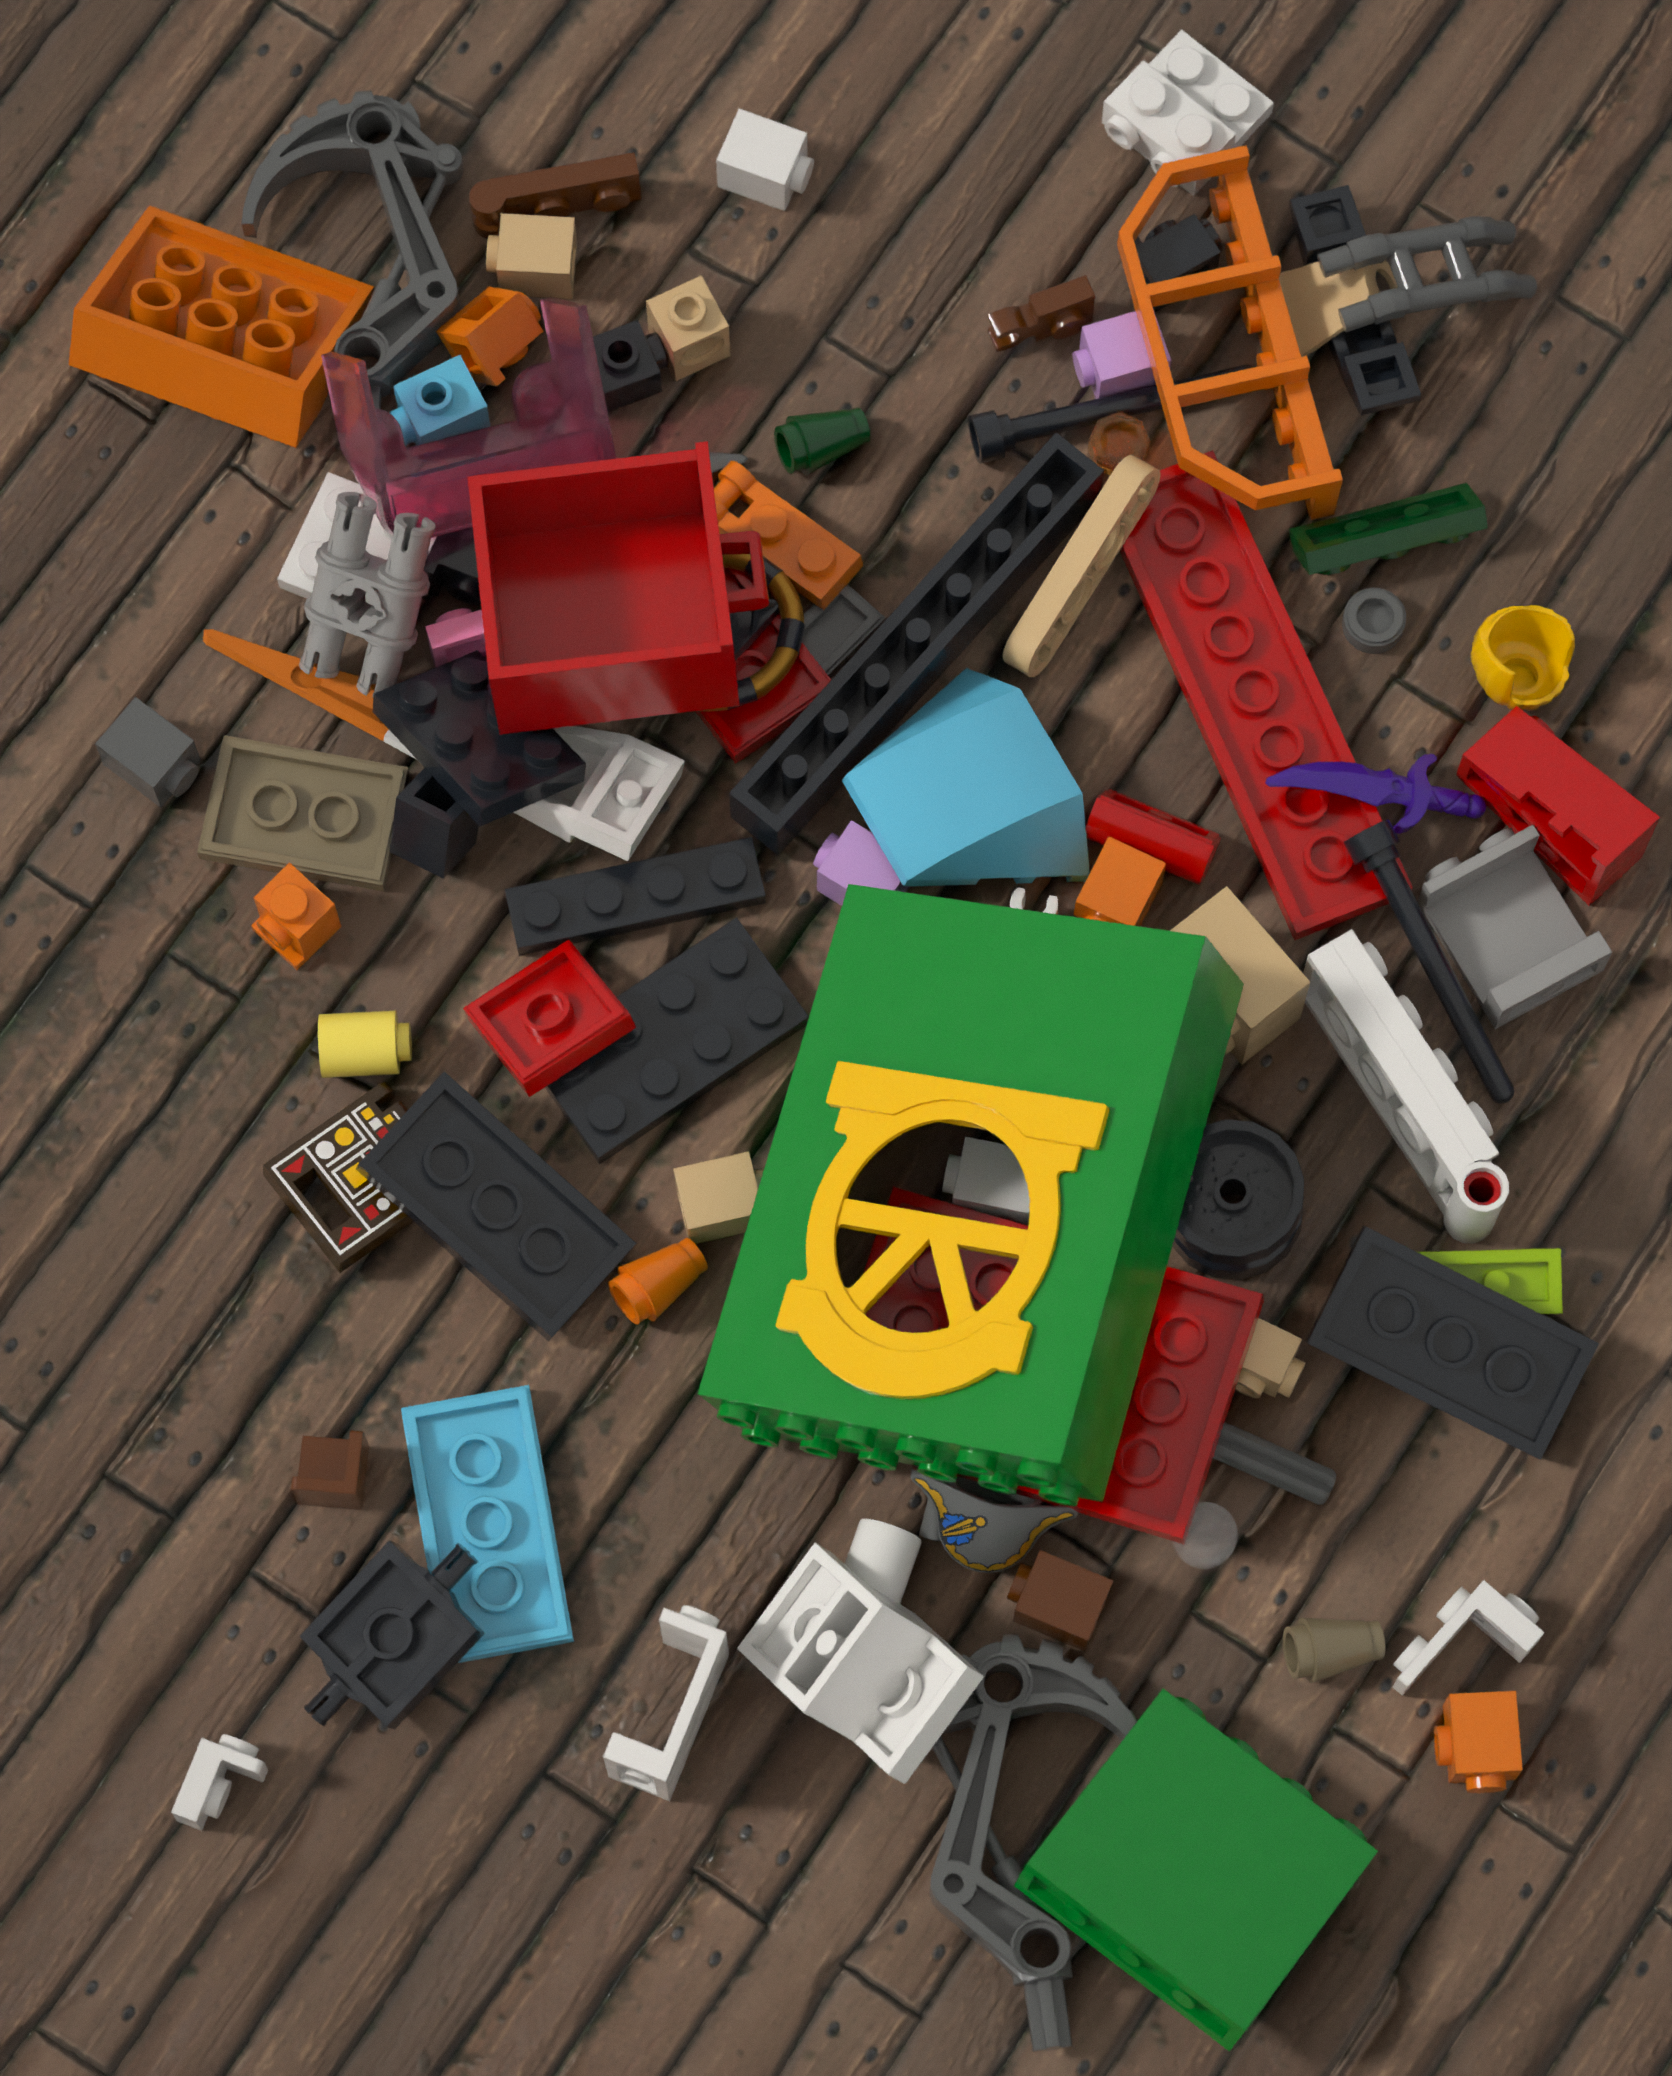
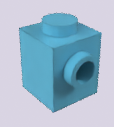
[390,355,491,461]

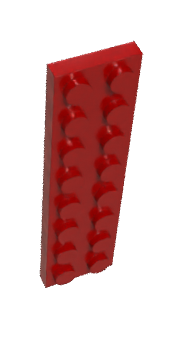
[1120,450,1413,941]

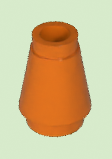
[608,1238,708,1324]

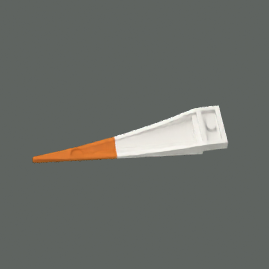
[203,629,685,861]

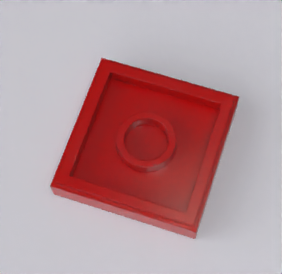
[463,939,636,1098]

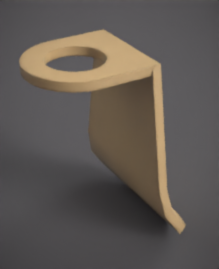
[1279,260,1398,357]

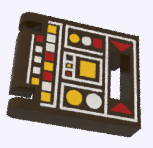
[263,1082,414,1273]

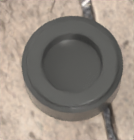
[1342,588,1406,654]

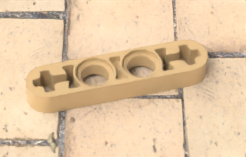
[1003,454,1161,678]

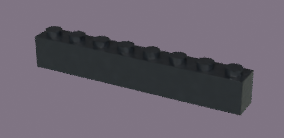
[729,433,1104,856]

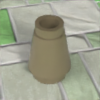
[1283,1618,1385,1683]

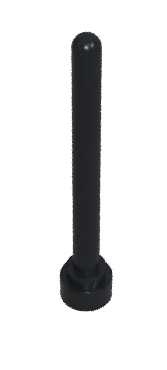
[968,364,1254,464]
[1343,819,1514,1104]

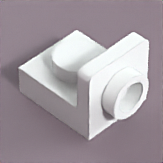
[171,1734,268,1831]

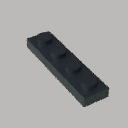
[505,837,766,956]

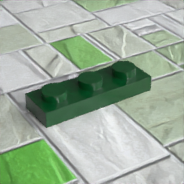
[1289,483,1488,575]

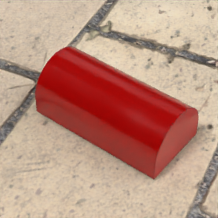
[1085,789,1222,885]

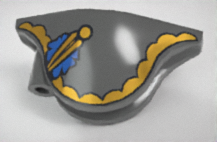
[911,1465,1078,1573]

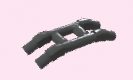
[1317,216,1537,332]

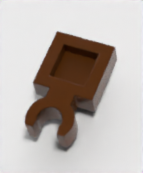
[987,275,1095,352]

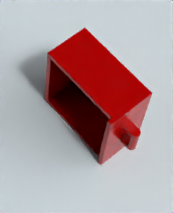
[467,441,769,735]

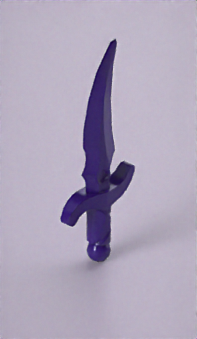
[1265,754,1487,834]

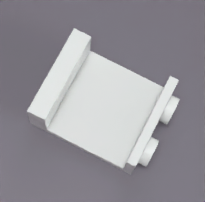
[603,1605,729,1801]

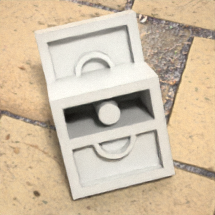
[737,1542,984,1784]

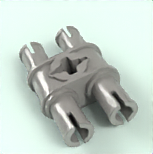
[299,492,436,698]

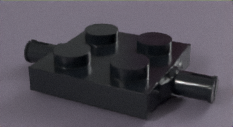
[299,1540,485,1730]

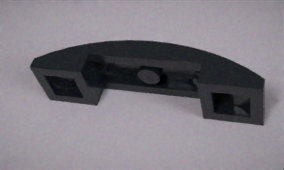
[1289,185,1421,415]

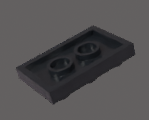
[372,650,586,827]

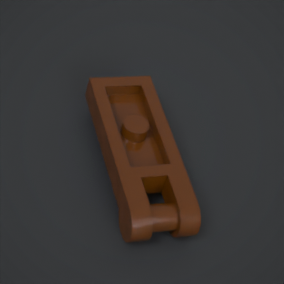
[469,152,641,239]

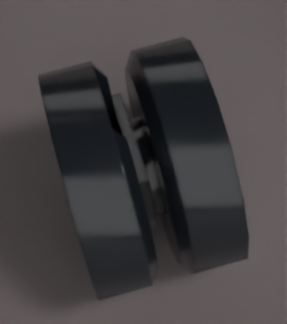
[1172,1119,1305,1280]

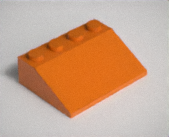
[69,205,374,448]

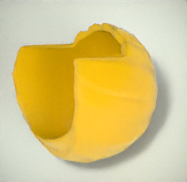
[1471,605,1575,711]

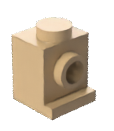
[1235,1318,1306,1398]

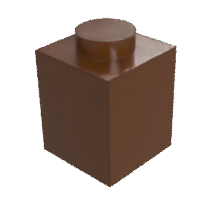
[1007,1550,1113,1652]

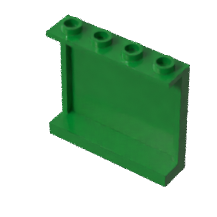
[1014,1688,1378,2052]

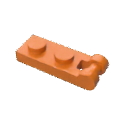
[714,460,864,610]

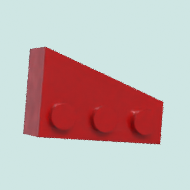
[1456,706,1660,906]

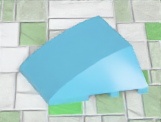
[842,668,1090,887]

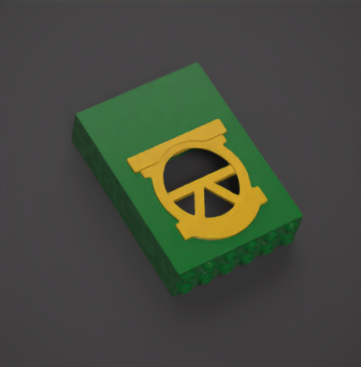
[698,884,1244,1506]

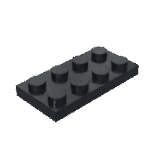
[545,917,809,1165]
[356,1071,636,1342]
[1305,1225,1599,1460]

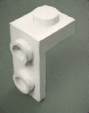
[1392,1580,1545,1696]

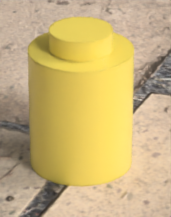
[318,1010,412,1078]

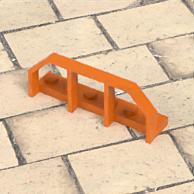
[1117,145,1343,520]

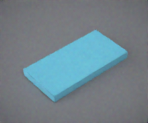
[401,1385,574,1663]

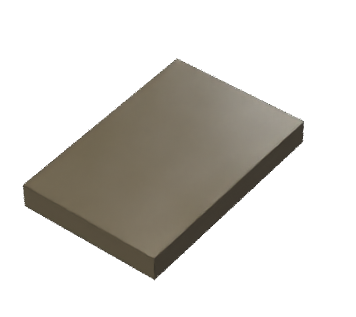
[197,735,410,892]

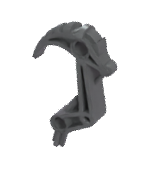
[241,90,464,453]
[929,1634,1138,2052]

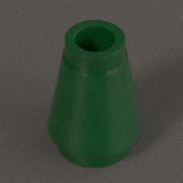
[774,407,871,475]

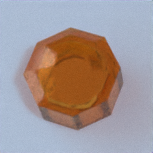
[1088,412,1151,475]

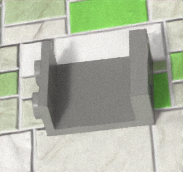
[1418,825,1612,1029]

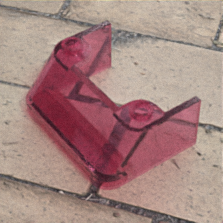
[321,297,616,538]

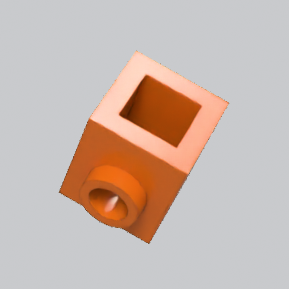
[1434,1691,1522,1793]

